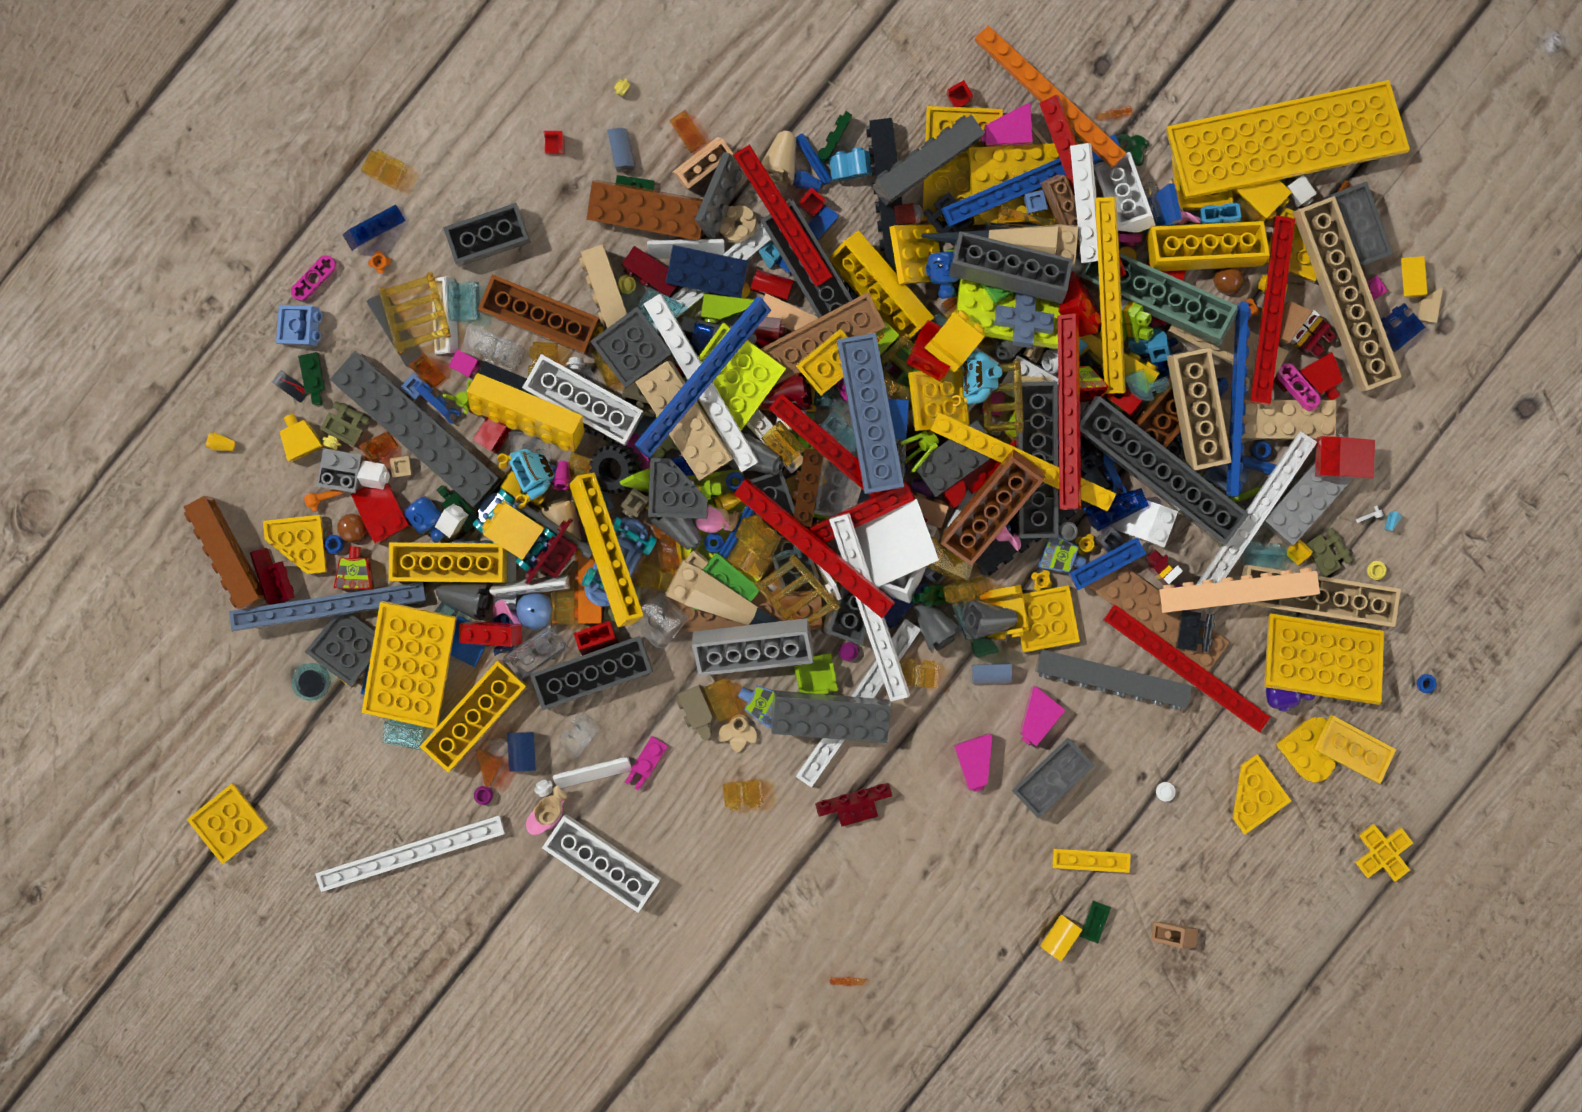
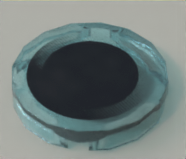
[291,663,331,701]

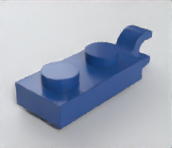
[413,381,460,424]
[1102,454,1127,498]

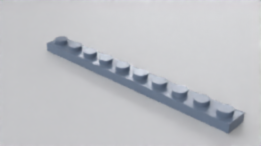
[229,582,426,632]

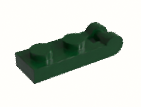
[818,111,852,163]

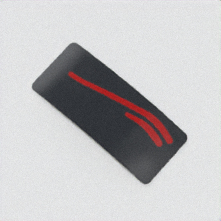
[272,370,307,403]

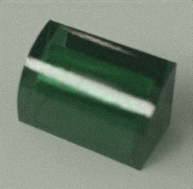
[969,637,1000,658]

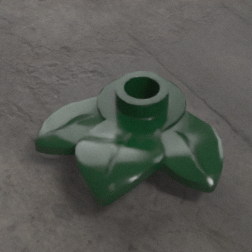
[1116,134,1149,166]

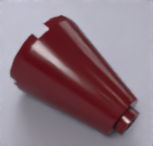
[760,372,813,410]

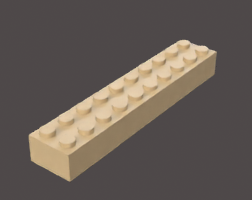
[1292,196,1402,392]

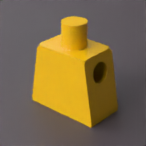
[280,413,324,462]
[501,470,545,507]

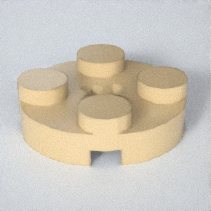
[720,205,758,244]

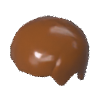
[1213,268,1244,296]
[337,513,367,542]

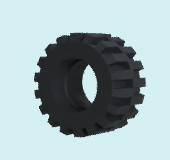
[589,444,642,494]

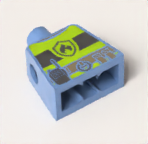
[1037,536,1086,573]
[738,685,774,728]

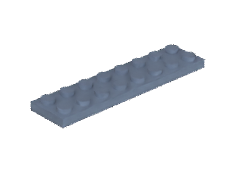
[837,333,904,494]

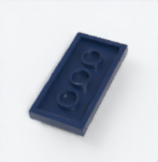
[665,245,748,298]

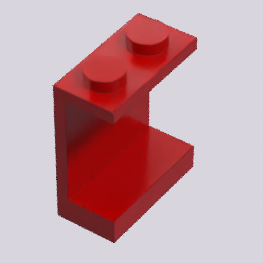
[906,320,950,382]

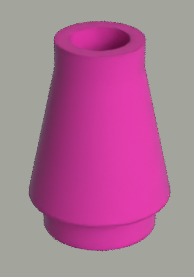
[552,461,571,491]

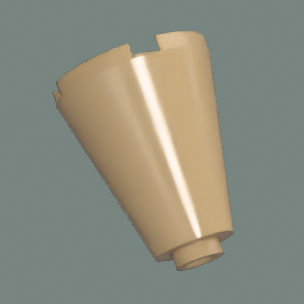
[761,131,796,187]
[539,495,581,540]

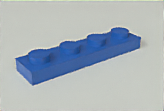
[1068,537,1146,590]

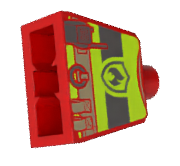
[1079,366,1109,402]
[1105,387,1143,420]
[334,546,374,589]

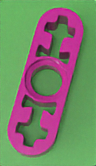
[291,255,337,301]
[1277,363,1320,411]

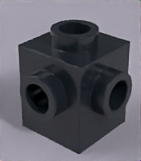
[1080,441,1104,474]

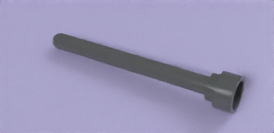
[514,500,593,559]

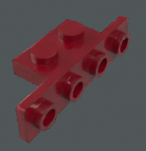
[525,518,579,585]
[250,548,295,605]
[815,783,893,827]

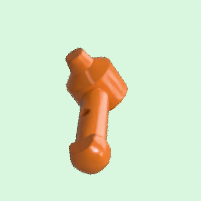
[304,489,344,512]

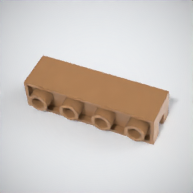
[1040,175,1080,254]

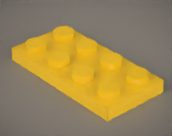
[1314,715,1396,784]

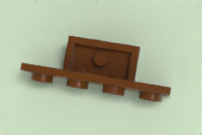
[792,447,823,527]

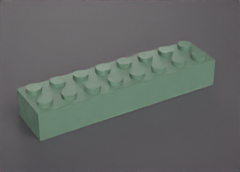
[1080,253,1238,346]

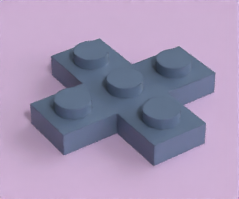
[994,293,1054,348]

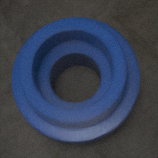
[1252,441,1272,460]
[726,472,745,491]
[704,533,723,553]
[324,535,344,554]
[1417,674,1437,693]

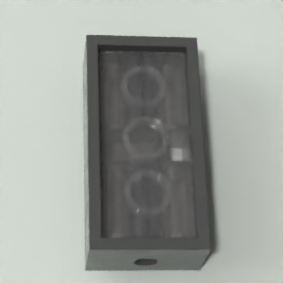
[1325,181,1393,266]
[1012,738,1095,819]

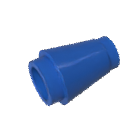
[792,170,822,192]

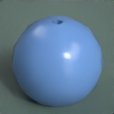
[516,592,554,630]

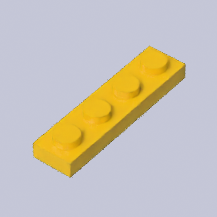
[1052,848,1131,873]

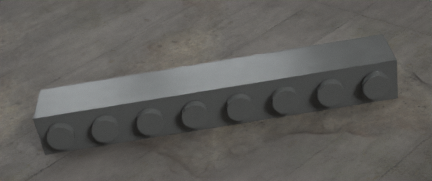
[1035,649,1192,711]

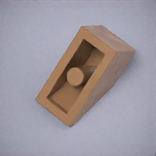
[1151,922,1198,948]

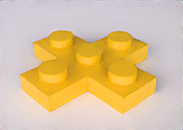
[1354,824,1413,882]

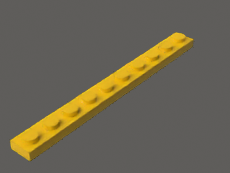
[1095,197,1126,394]
[930,412,1116,511]

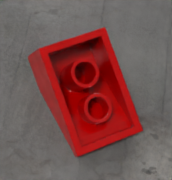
[1058,271,1101,337]
[1315,436,1375,479]
[351,483,411,544]

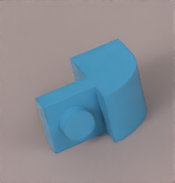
[1128,328,1171,363]

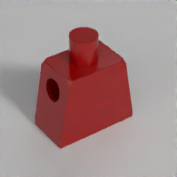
[1298,352,1343,400]

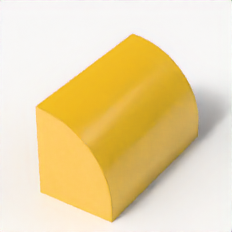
[1401,256,1427,298]
[1040,914,1082,961]

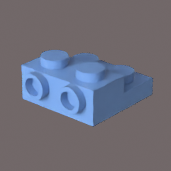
[276,305,323,346]

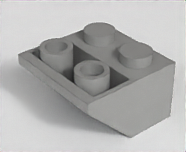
[317,448,365,493]

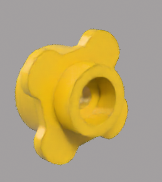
[1075,534,1097,555]
[1031,570,1052,591]

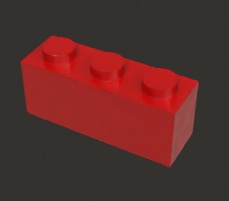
[459,621,522,647]

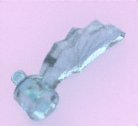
[773,546,802,562]

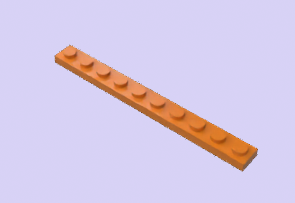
[974,25,1126,168]

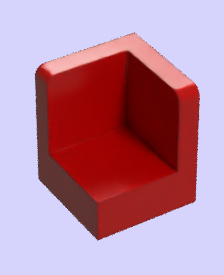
[946,80,973,107]
[543,131,565,154]
[799,187,826,218]

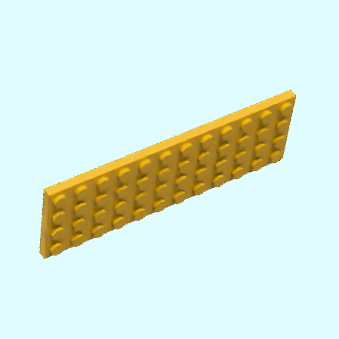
[1166,80,1410,199]

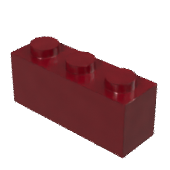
[621,246,679,299]

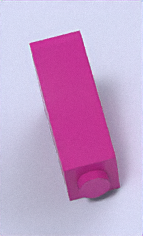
[981,104,1033,147]
[1020,685,1065,746]
[953,733,992,792]

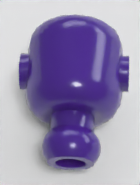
[1266,687,1315,711]

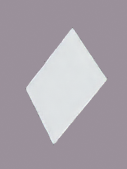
[855,499,939,587]

